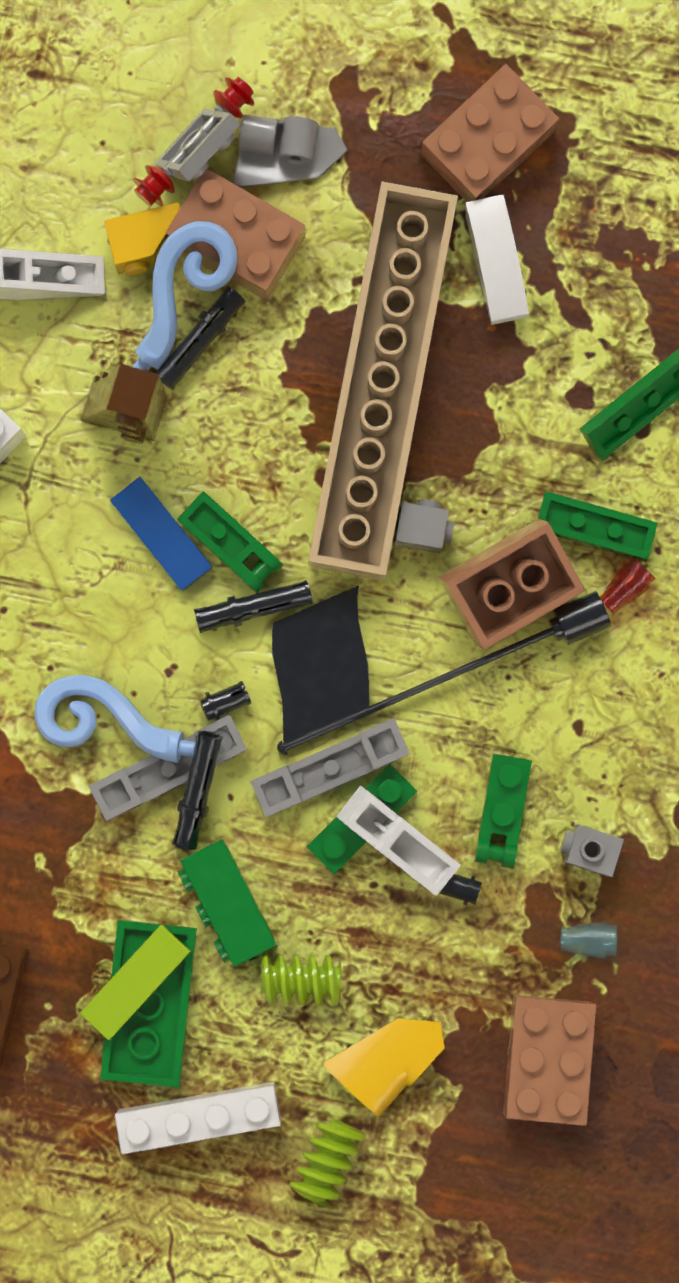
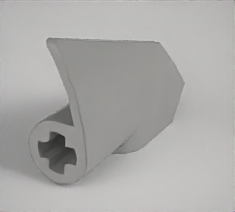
[233,114,348,188]

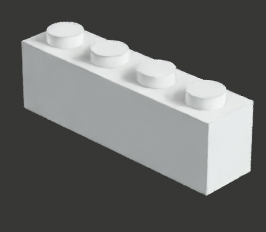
[115,1081,281,1154]

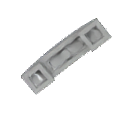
[89,715,247,822]
[250,718,410,817]

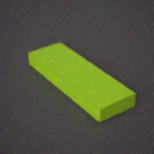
[80,924,191,1040]

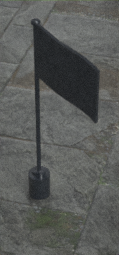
[272,585,611,755]

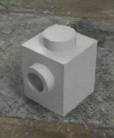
[395,499,454,553]
[560,825,624,877]

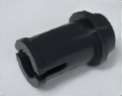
[199,681,252,721]
[439,874,482,906]

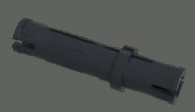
[155,286,246,390]
[194,580,313,633]
[172,731,223,850]

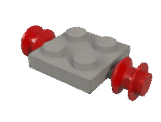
[133,77,255,206]

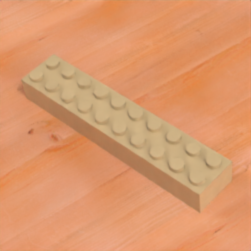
[308,181,458,581]

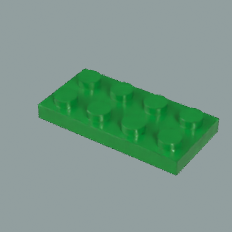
[100,920,197,1088]

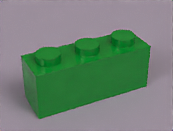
[177,839,277,967]

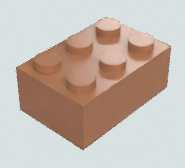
[420,64,560,202]
[165,169,306,301]
[438,518,586,650]
[503,995,596,1126]

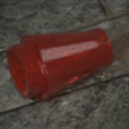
[600,557,656,615]

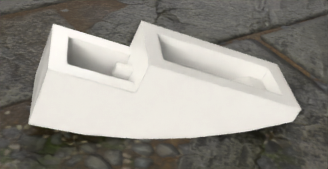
[466,195,529,325]
[336,786,461,896]

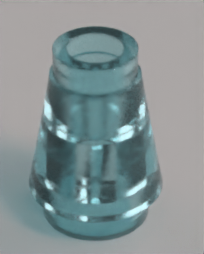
[561,920,618,960]

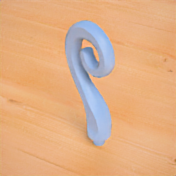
[132,221,238,371]
[34,675,196,763]

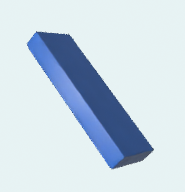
[110,477,212,592]

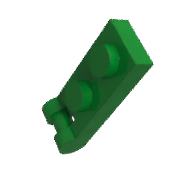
[177,491,283,593]
[474,754,532,869]

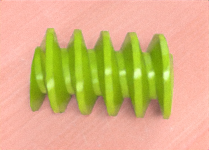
[261,954,341,1006]
[289,1117,366,1208]

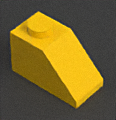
[104,202,180,276]

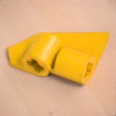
[323,1018,445,1117]

